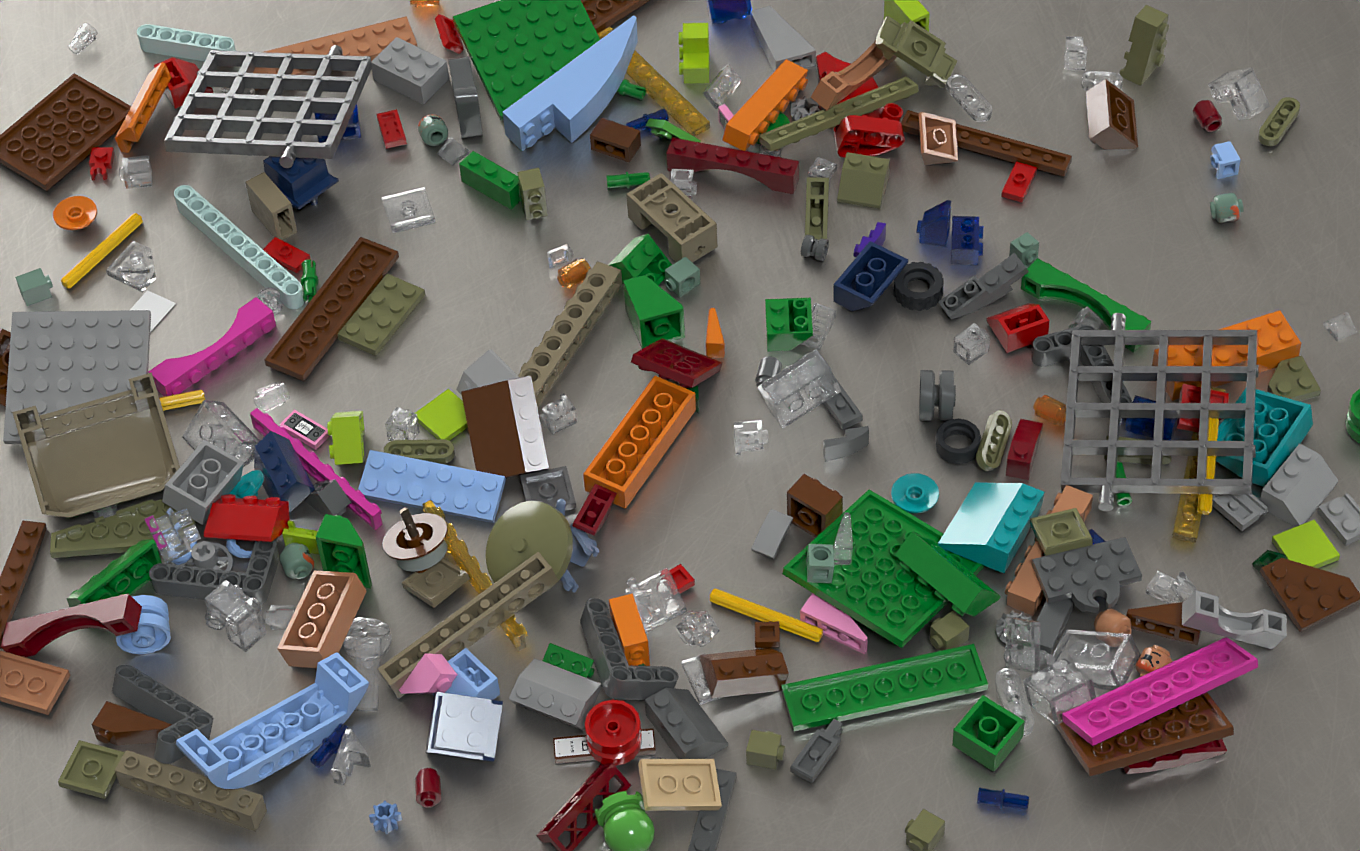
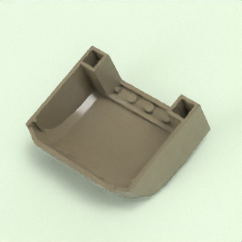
[12,372,180,518]

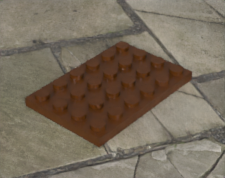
[0,73,131,191]
[1051,692,1234,777]

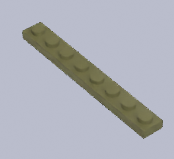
[759,77,919,151]

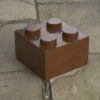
[787,474,843,538]

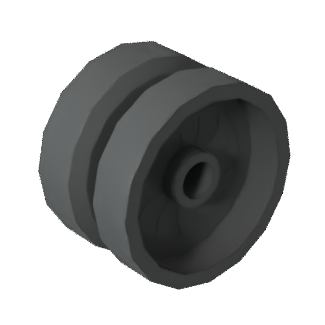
[919,370,956,421]

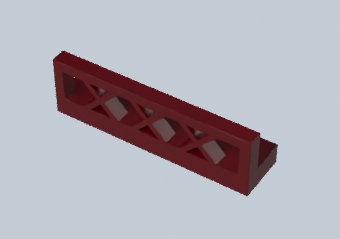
[536,763,631,851]

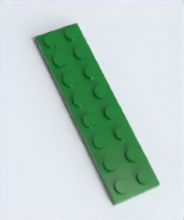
[781,644,988,731]

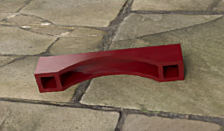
[667,138,799,194]
[0,594,142,657]

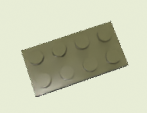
[338,274,426,356]

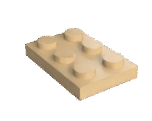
[638,759,722,811]

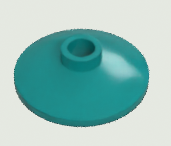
[229,470,264,498]
[891,473,939,513]

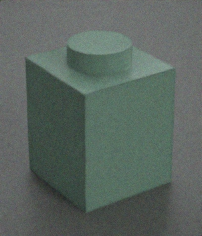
[15,268,53,306]

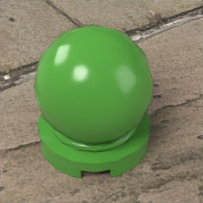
[595,791,654,851]

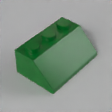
[316,514,372,589]

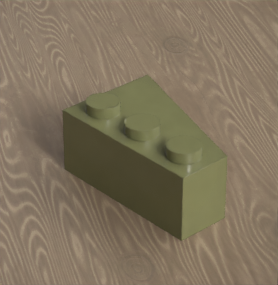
[1119,5,1169,86]

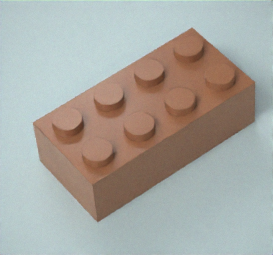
[277,570,367,668]

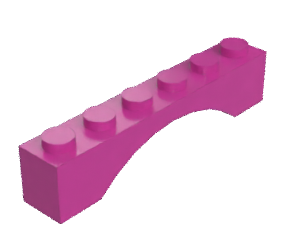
[148,297,276,397]

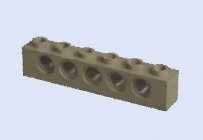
[115,750,267,832]

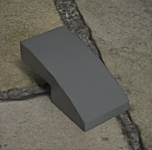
[823,426,869,462]

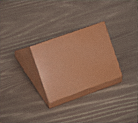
[919,112,958,165]

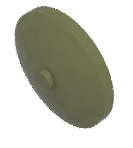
[486,501,573,592]

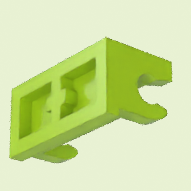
[282,520,319,555]

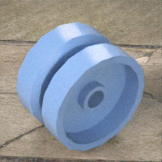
[116,595,171,654]

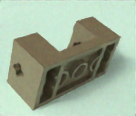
[626,173,718,263]

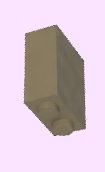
[245,172,297,240]

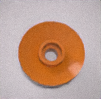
[53,196,97,230]

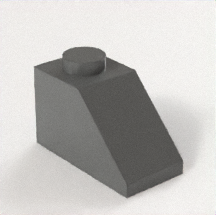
[304,479,351,516]

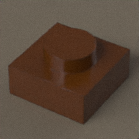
[755,622,780,648]

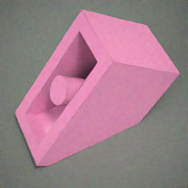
[399,653,458,695]

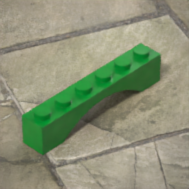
[1021,258,1152,353]

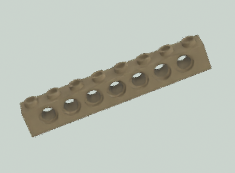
[518,261,622,409]
[378,552,559,699]

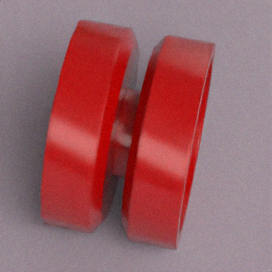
[585,700,642,766]

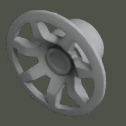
[181,541,233,585]

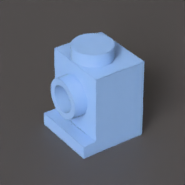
[1210,141,1241,179]

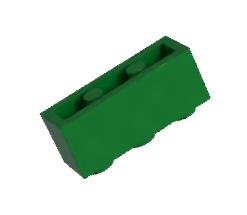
[459,151,521,210]

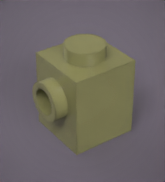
[930,611,969,651]
[746,730,785,770]
[905,809,945,851]

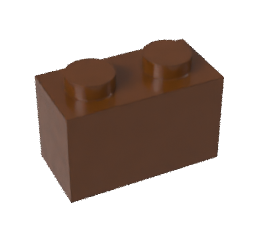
[590,118,641,163]

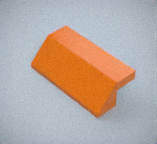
[115,63,171,153]

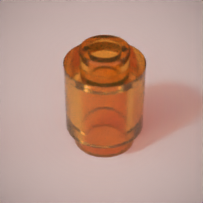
[557,258,590,289]
[1033,395,1067,426]

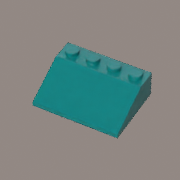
[1216,387,1313,487]
[938,482,1045,573]

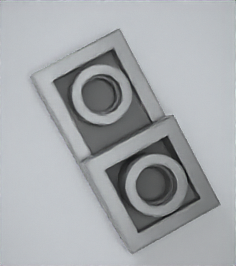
[751,509,793,560]

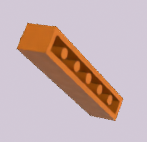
[722,59,808,151]

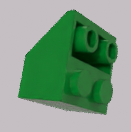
[608,234,672,285]
[765,297,813,352]

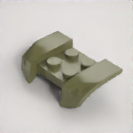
[876,16,957,88]

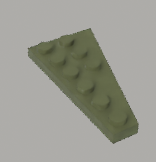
[50,498,196,558]

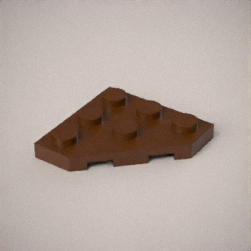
[1259,558,1360,632]

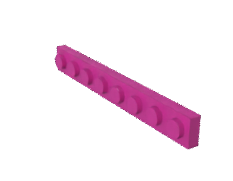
[250,408,383,531]

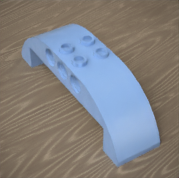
[176,652,369,789]

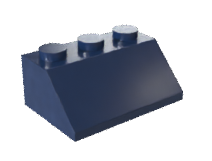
[833,241,909,311]
[254,431,315,513]

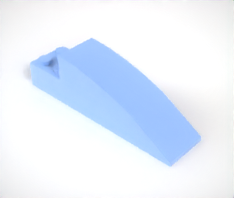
[503,15,638,151]

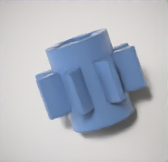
[369,801,402,835]

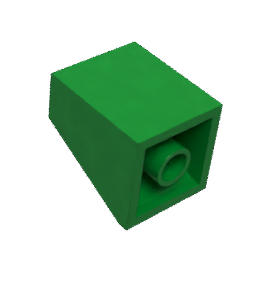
[623,275,685,349]

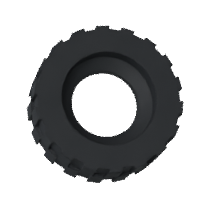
[894,262,944,311]

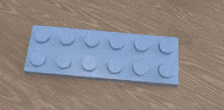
[358,450,506,523]

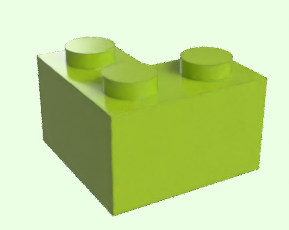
[679,23,709,84]
[327,411,365,465]

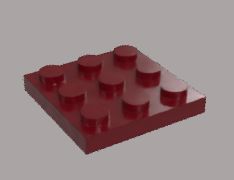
[631,338,722,388]

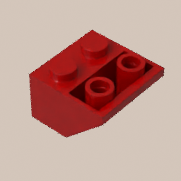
[154,57,214,109]
[986,303,1050,353]

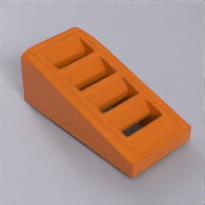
[706,308,725,358]

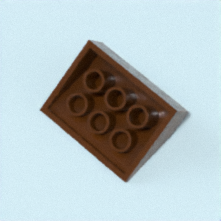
[461,376,549,479]

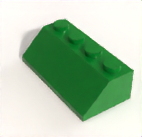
[895,532,1001,616]
[66,539,162,629]

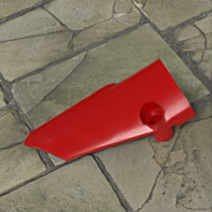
[816,52,905,158]

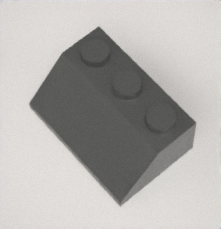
[645,688,728,759]

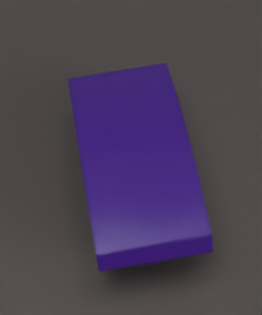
[853,222,886,257]

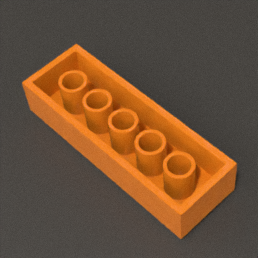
[1152,310,1301,401]
[583,376,696,509]

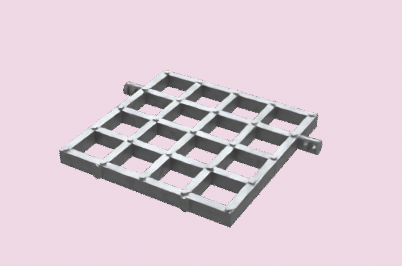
[164,45,372,168]
[1061,313,1259,511]

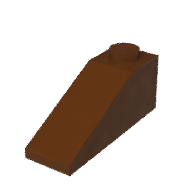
[1126,602,1202,646]
[91,701,172,746]

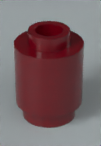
[1193,100,1222,132]
[415,768,441,808]

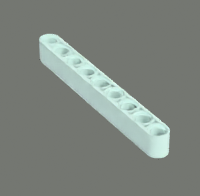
[174,185,305,309]

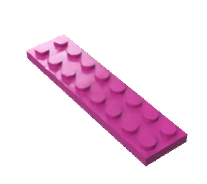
[1062,637,1258,746]

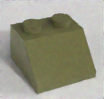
[837,152,890,209]

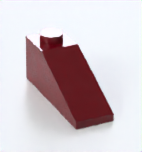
[1006,419,1043,480]
[572,484,617,536]

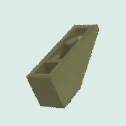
[805,177,829,240]

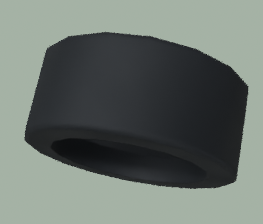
[936,418,981,464]

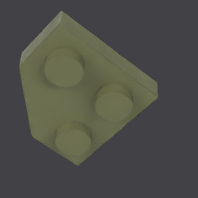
[1267,356,1321,401]

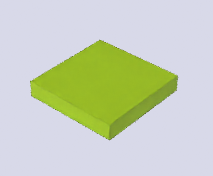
[413,389,468,441]
[1272,519,1340,568]

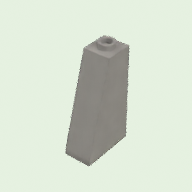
[750,6,816,72]

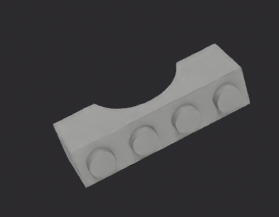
[1182,591,1287,649]

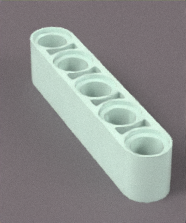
[137,24,236,62]

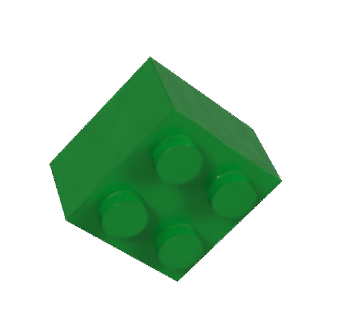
[952,695,1025,772]

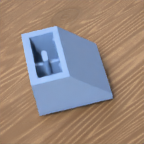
[432,648,500,700]

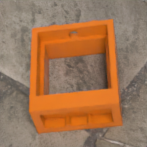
[609,593,650,666]

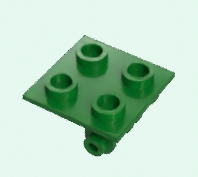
[542,643,595,678]

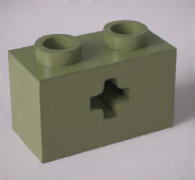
[517,168,548,221]

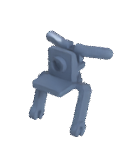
[556,499,599,593]

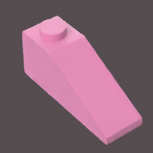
[800,593,868,654]

